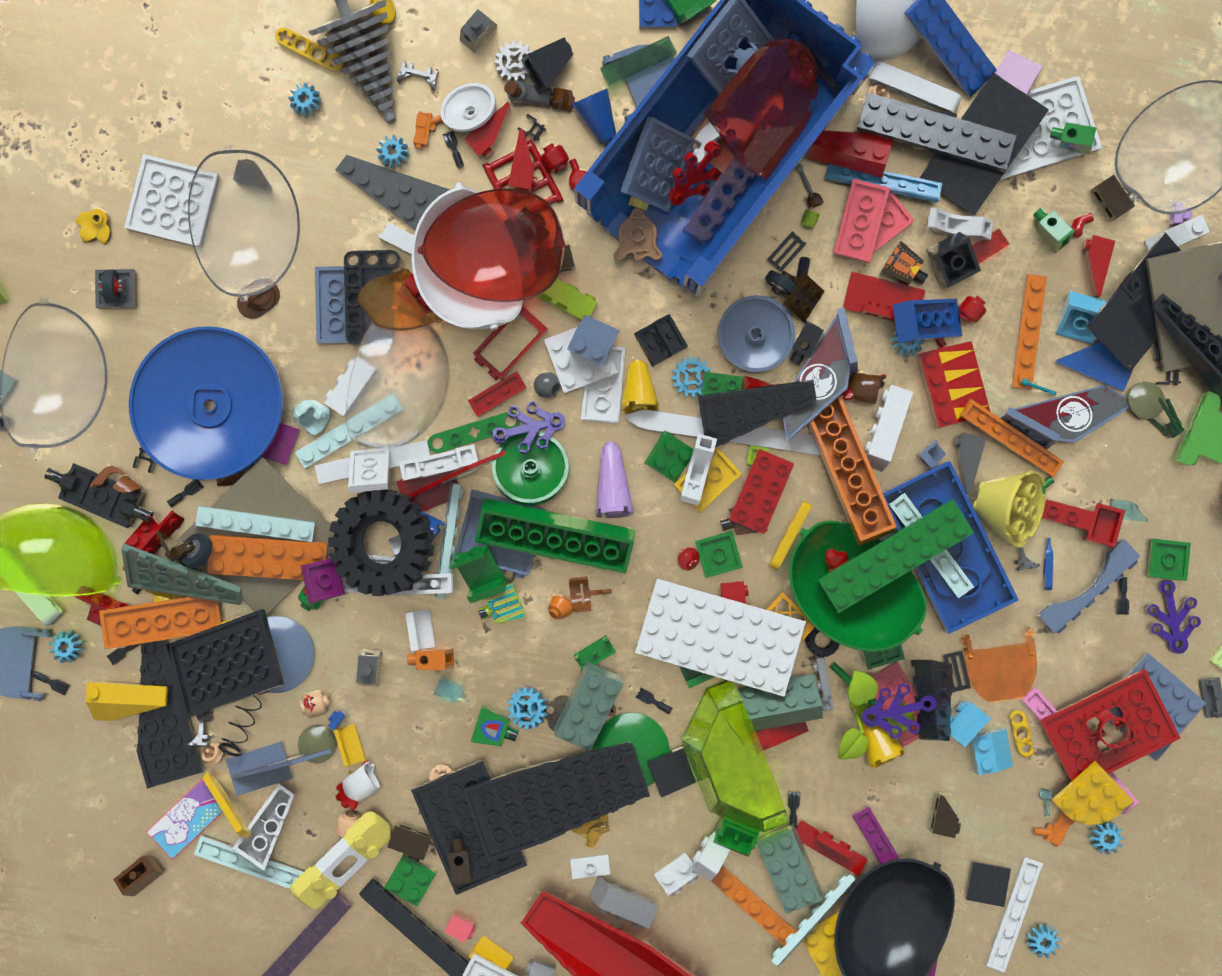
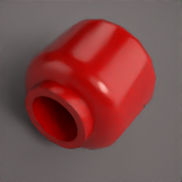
[541,143,569,173]
[958,295,987,324]

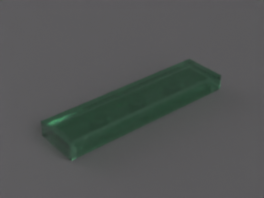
[600,36,677,86]

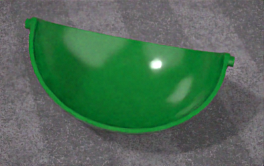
[789,521,927,651]

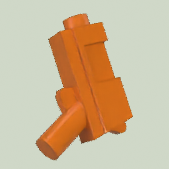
[413,111,443,149]
[1033,812,1075,847]

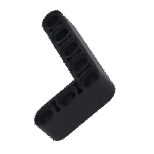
[344,250,402,347]

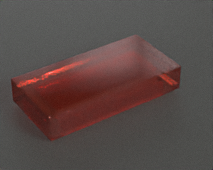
[972,228,1009,264]

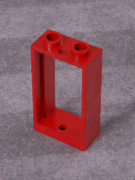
[473,305,548,380]

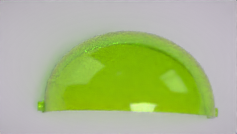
[0,503,121,596]

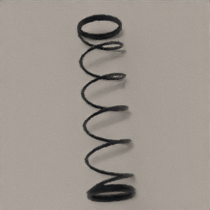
[218,690,269,757]

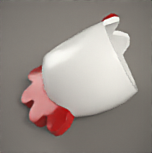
[336,760,380,810]

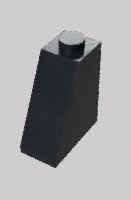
[521,37,573,94]

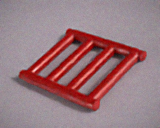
[482,139,564,226]

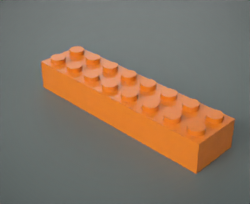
[808,395,897,546]

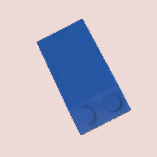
[893,299,963,343]

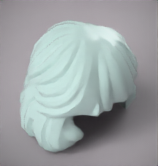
[293,400,331,437]

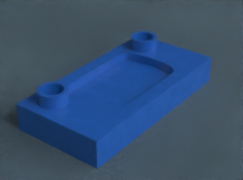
[883,461,1019,634]

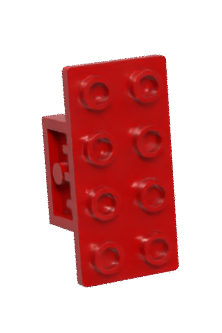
[842,272,925,322]
[730,449,794,534]

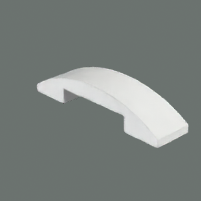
[399,444,478,481]

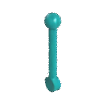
[1022,379,1057,395]

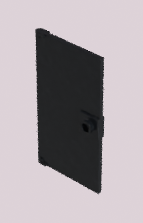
[919,73,1049,216]
[1086,232,1182,373]

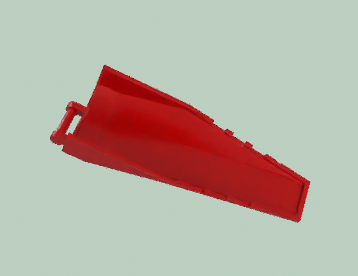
[521,891,697,976]

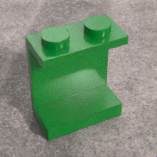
[449,545,507,604]

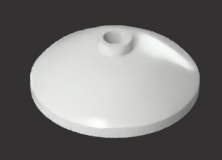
[440,83,496,132]

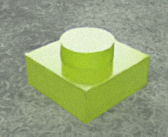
[746,445,768,465]

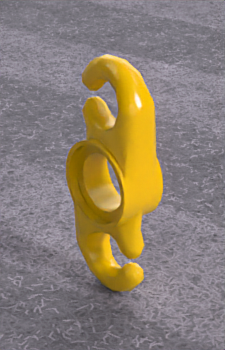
[1009,710,1035,758]

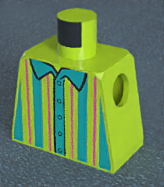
[478,583,526,623]

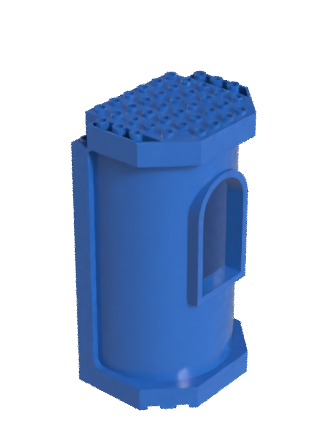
[574,0,875,297]

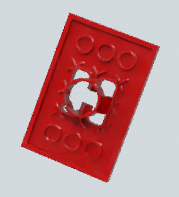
[1040,668,1181,782]

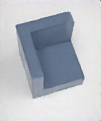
[916,439,946,469]

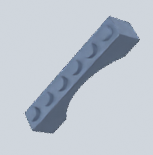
[1036,539,1141,634]

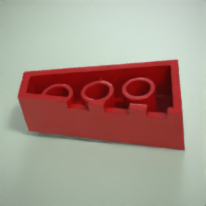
[809,130,893,178]

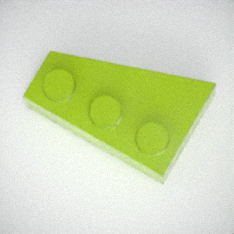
[535,273,598,321]

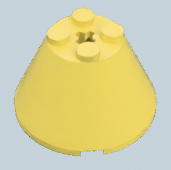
[973,471,1046,548]

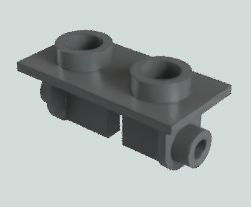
[1200,677,1222,718]

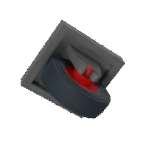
[95,269,136,309]

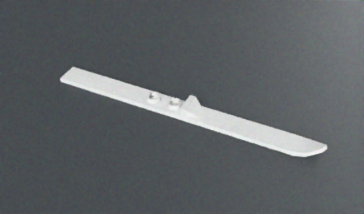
[626,410,821,456]

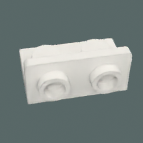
[654,852,698,896]

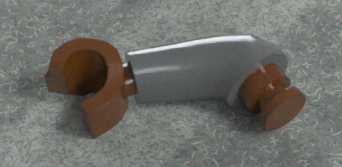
[504,81,575,112]

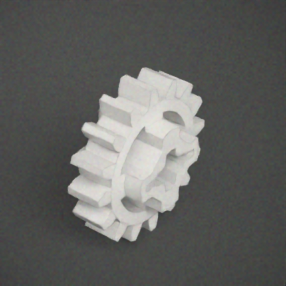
[494,40,533,81]

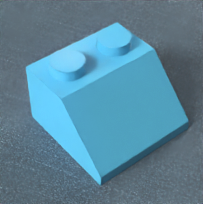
[1056,291,1107,344]
[950,700,991,747]
[969,728,1013,775]

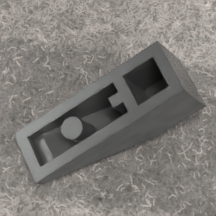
[954,432,986,495]

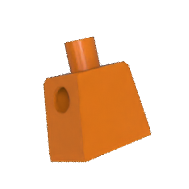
[407,648,454,670]

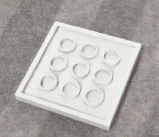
[124,154,218,247]

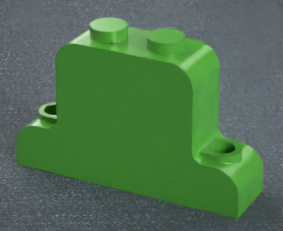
[1174,391,1222,466]

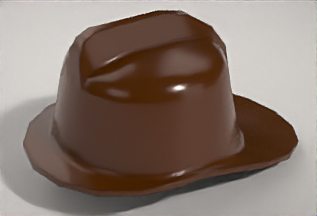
[237,280,280,319]

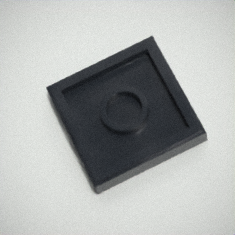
[647,746,696,798]
[965,861,1011,907]

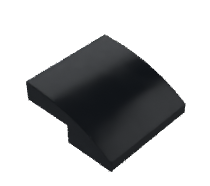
[634,314,688,367]

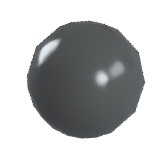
[534,372,560,398]

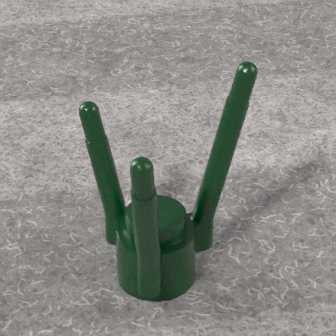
[1148,398,1185,438]

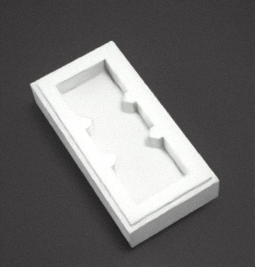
[570,854,611,879]

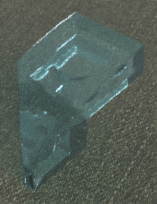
[1109,499,1148,522]

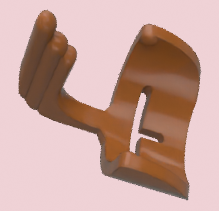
[90,466,143,493]
[569,576,612,612]

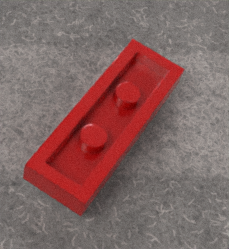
[468,371,527,417]

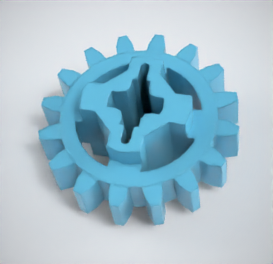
[671,356,711,398]
[507,687,549,730]

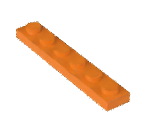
[1011,274,1047,390]
[959,399,1064,477]
[711,865,797,946]

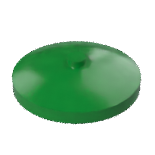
[492,432,569,505]
[593,712,670,786]

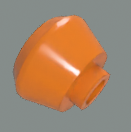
[548,595,573,619]

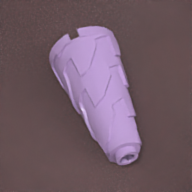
[595,442,634,518]

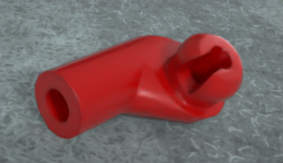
[1071,212,1094,238]

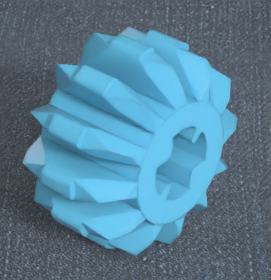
[288,83,321,116]
[376,135,409,168]
[891,331,925,357]
[49,631,83,663]
[1090,822,1124,855]
[1027,925,1061,958]

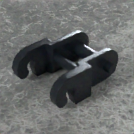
[517,114,546,141]
[1156,366,1182,386]
[133,447,155,473]

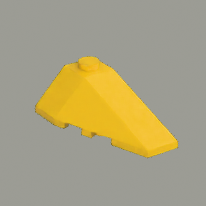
[85,681,168,721]

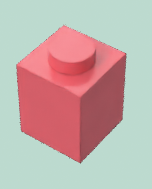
[444,912,476,943]

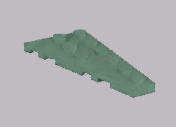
[121,544,243,605]

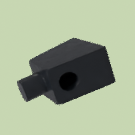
[790,320,824,365]

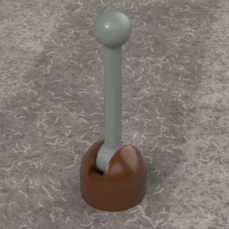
[796,164,824,209]

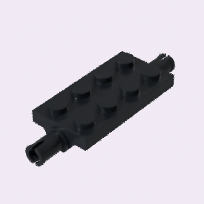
[44,463,154,528]

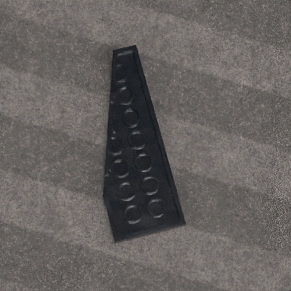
[136,639,204,789]

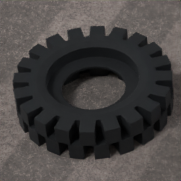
[328,490,435,596]

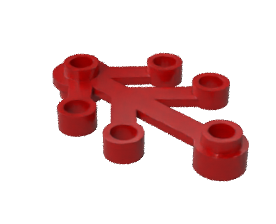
[669,140,722,206]

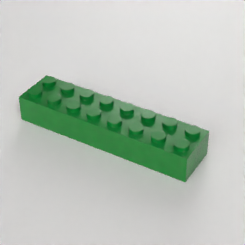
[475,498,635,574]
[818,498,974,613]

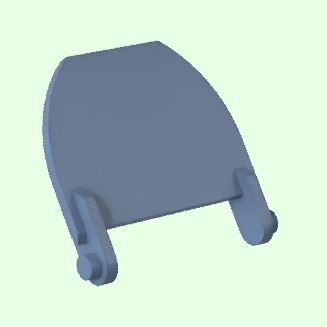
[602,44,674,121]
[0,626,51,701]

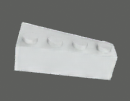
[864,385,913,472]
[232,783,295,871]

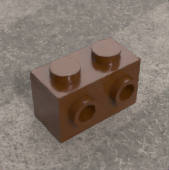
[113,856,163,897]

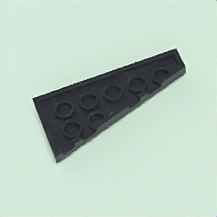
[698,379,816,448]

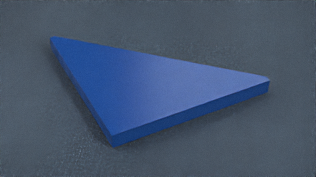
[1055,343,1134,392]

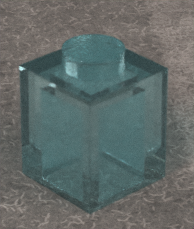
[434,675,465,703]

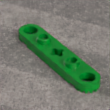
[428,411,520,453]

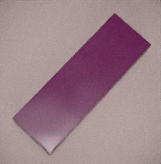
[852,806,898,864]

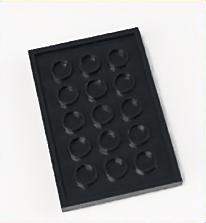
[167,609,284,718]
[411,759,527,895]

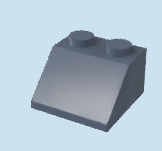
[567,315,620,366]

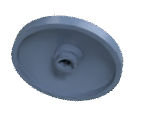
[718,295,795,373]
[265,616,315,693]

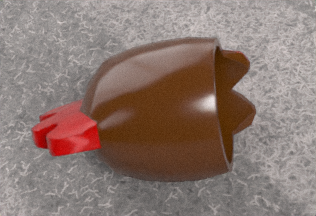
[842,370,886,404]

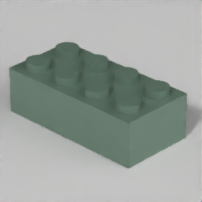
[553,661,624,751]
[738,674,823,732]
[756,824,824,914]

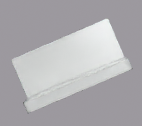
[378,222,414,257]
[405,609,435,651]

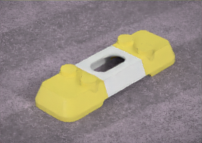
[290,812,392,910]

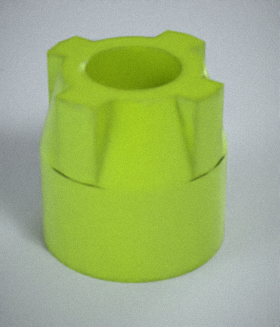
[801,209,820,229]

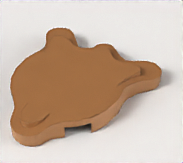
[613,208,662,262]

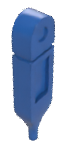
[1043,538,1053,590]

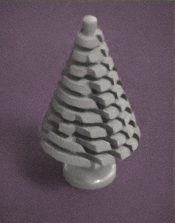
[308,0,396,122]

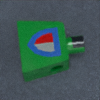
[1050,123,1097,155]
[470,705,519,746]

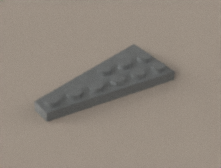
[335,155,450,230]

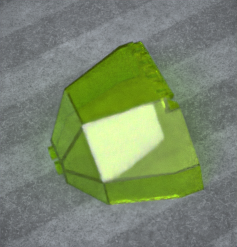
[681,679,789,833]

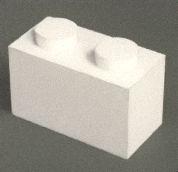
[691,832,730,881]

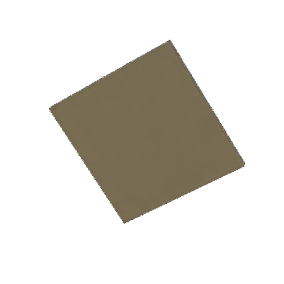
[1146,241,1222,372]
[179,457,334,615]

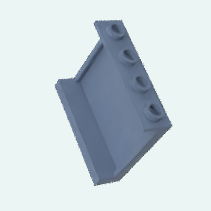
[454,489,546,579]

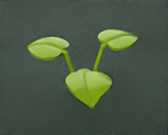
[838,671,915,760]

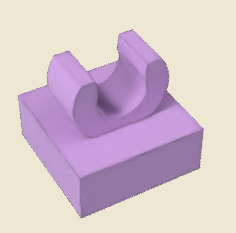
[1169,204,1192,226]

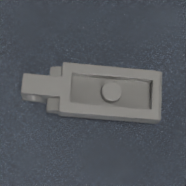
[813,657,834,711]

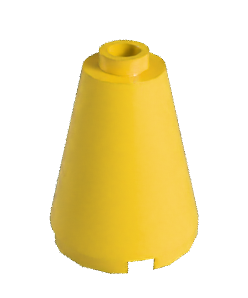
[620,360,659,414]
[861,714,906,769]

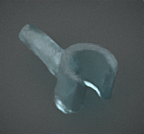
[1039,789,1052,817]

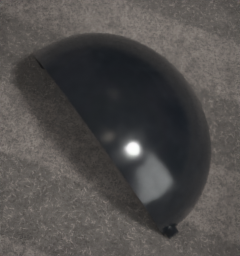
[834,858,955,976]

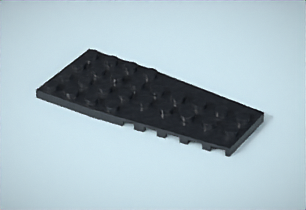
[462,741,650,862]

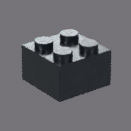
[926,232,981,288]

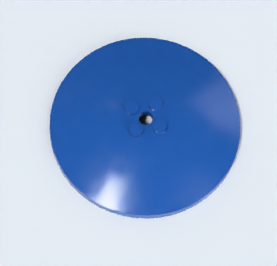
[129,326,284,480]

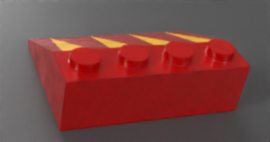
[916,341,991,429]

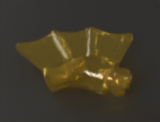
[571,814,610,848]

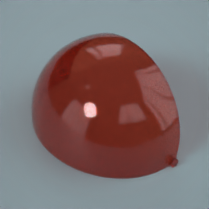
[418,188,565,302]

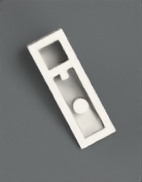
[1144,215,1210,250]
[400,573,453,595]

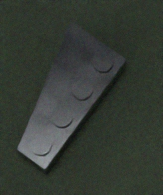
[911,660,953,741]

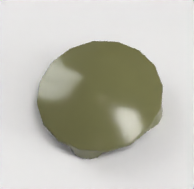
[1127,382,1165,420]
[298,725,336,764]

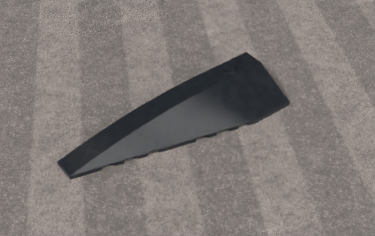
[1151,294,1222,402]

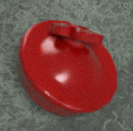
[677,547,700,570]

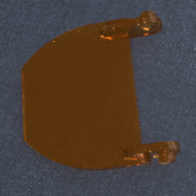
[357,268,443,331]
[962,627,1037,702]

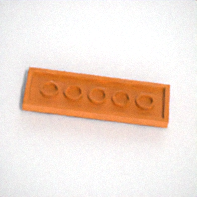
[207,534,327,580]
[99,597,221,649]

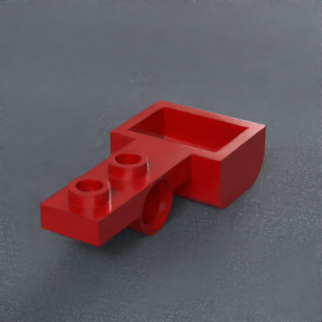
[1042,499,1126,548]

